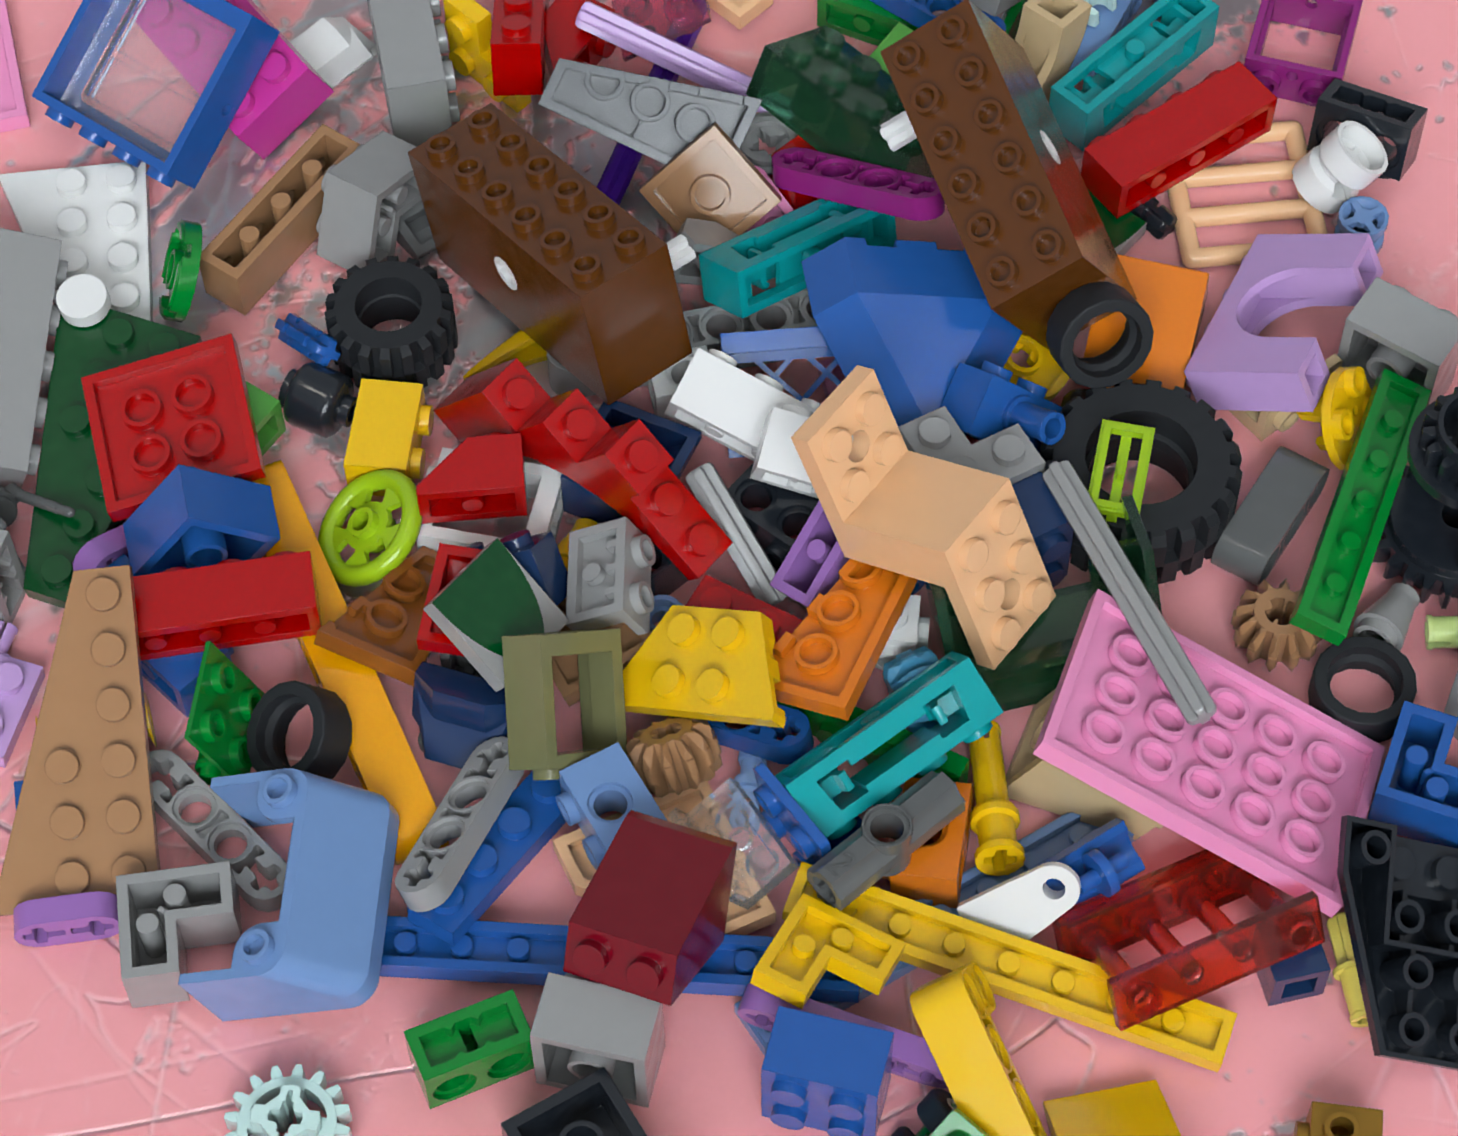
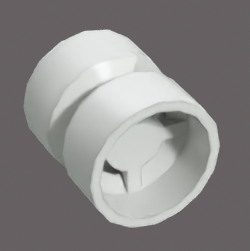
[1292,120,1388,214]

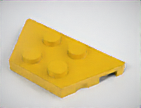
[623,605,786,728]

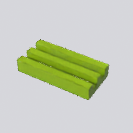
[1088,419,1155,527]

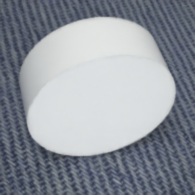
[56,274,111,327]

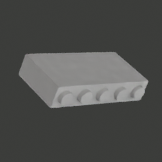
[0,228,68,488]

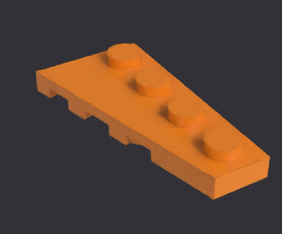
[773,559,918,721]

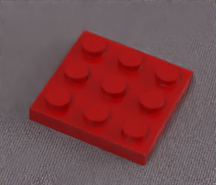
[81,333,267,522]

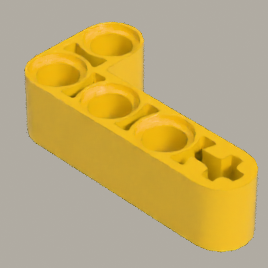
[910,962,1047,1136]

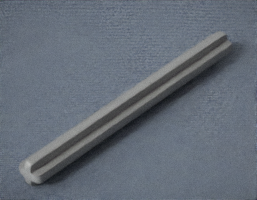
[1043,460,1217,726]

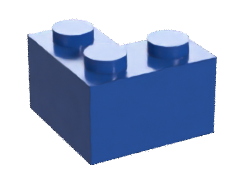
[1367,701,1458,849]

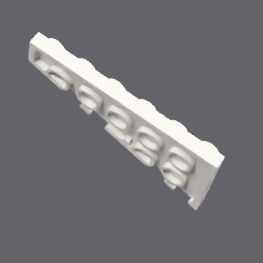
[0,161,153,322]

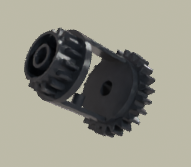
[1373,387,1458,609]

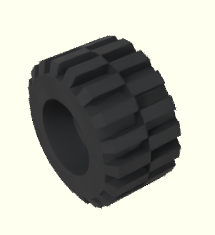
[324,256,458,388]

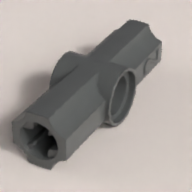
[807,770,966,911]

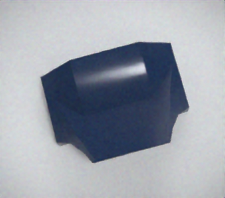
[412,661,508,769]

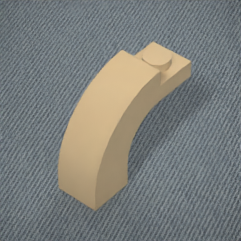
[1015,0,1092,102]

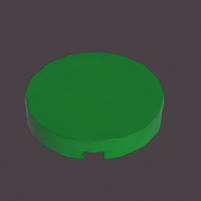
[159,219,203,323]

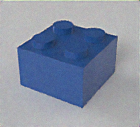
[123,464,281,576]
[761,1006,894,1136]

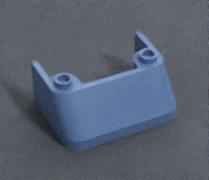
[178,768,399,1021]

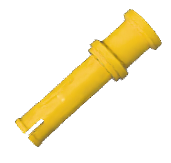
[968,721,1026,876]

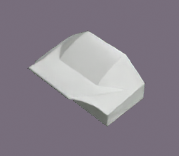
[290,17,377,89]

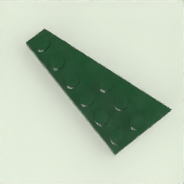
[23,309,202,608]

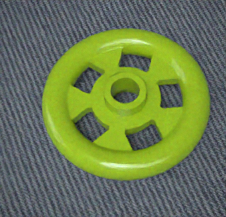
[318,469,422,587]

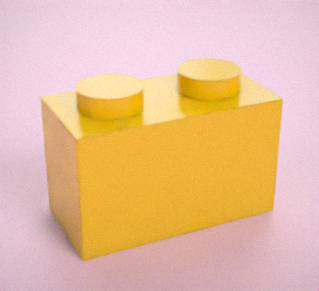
[343,378,434,496]

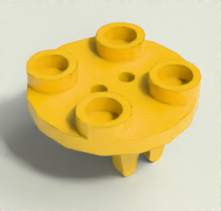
[1296,366,1372,470]

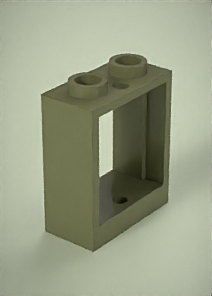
[502,628,628,780]

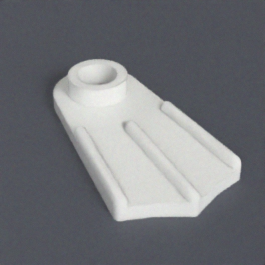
[957,862,1081,940]

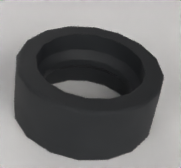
[1046,282,1154,388]
[1308,636,1417,743]
[247,680,352,779]

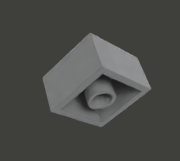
[1337,277,1458,407]
[529,972,665,1108]

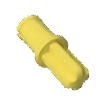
[1326,912,1368,1027]

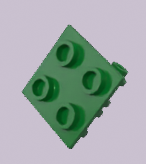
[184,641,265,785]

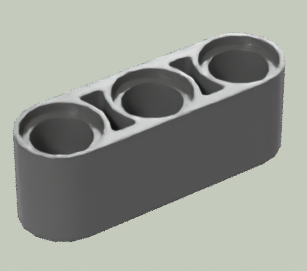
[1211,446,1330,586]

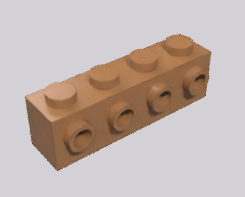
[200,124,361,315]

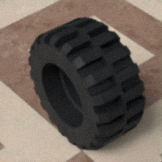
[1039,379,1242,585]

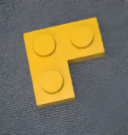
[443,0,532,113]
[750,893,906,1009]

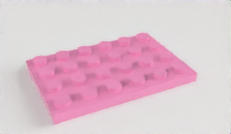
[1033,589,1385,918]

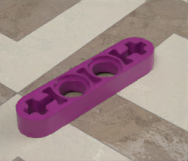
[772,147,945,221]

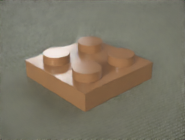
[639,122,782,235]

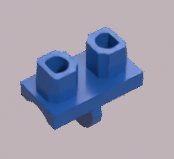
[1034,818,1146,920]

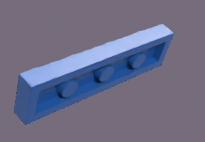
[407,772,566,947]

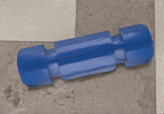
[275,313,341,367]

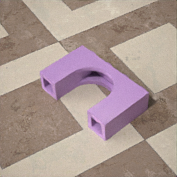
[1184,233,1383,412]

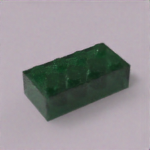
[746,26,934,178]

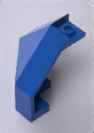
[801,237,1023,436]

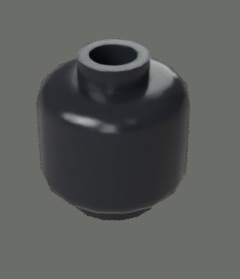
[278,362,357,438]

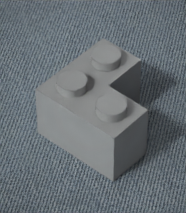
[316,131,422,270]
[898,406,1046,485]
[116,861,242,1008]

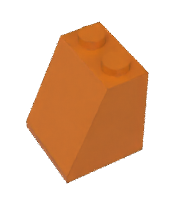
[1083,254,1209,390]

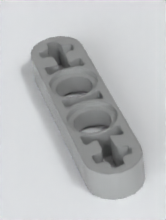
[395,737,525,912]
[149,749,287,912]

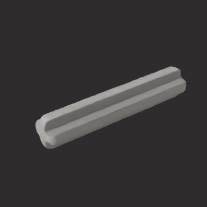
[685,462,787,606]

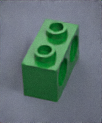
[404,989,534,1109]

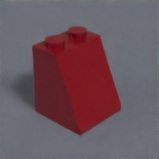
[563,810,737,1006]

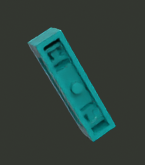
[1049,0,1220,151]
[698,198,897,319]
[775,651,1003,840]

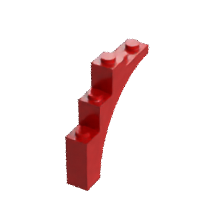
[433,358,733,581]

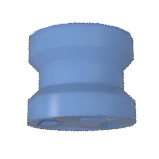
[1334,196,1389,254]

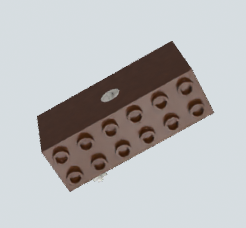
[880,0,1137,349]
[408,103,696,405]

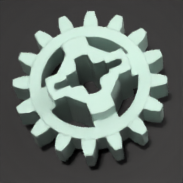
[224,1064,353,1136]

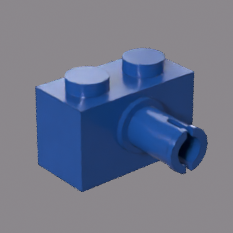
[941,360,1066,452]

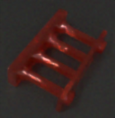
[1052,849,1325,1031]

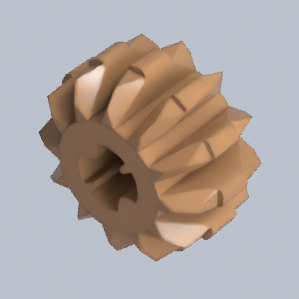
[1231,578,1322,672]
[626,716,723,797]

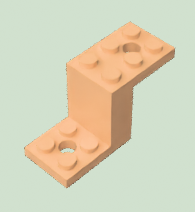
[791,365,1056,670]

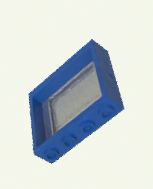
[32,0,280,189]

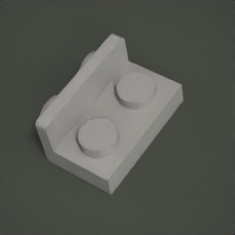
[566,517,656,635]

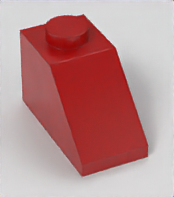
[416,432,528,524]

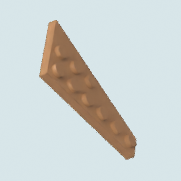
[0,565,160,916]

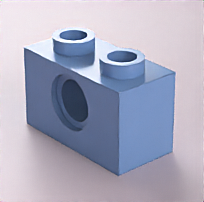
[555,742,667,870]

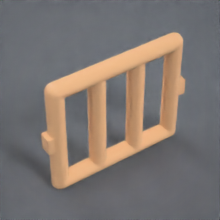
[1167,120,1328,268]

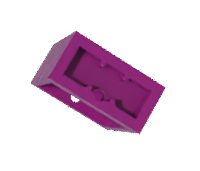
[1244,0,1363,107]

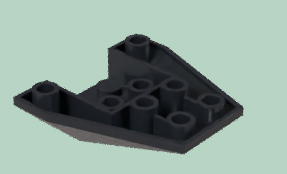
[1337,815,1458,1071]

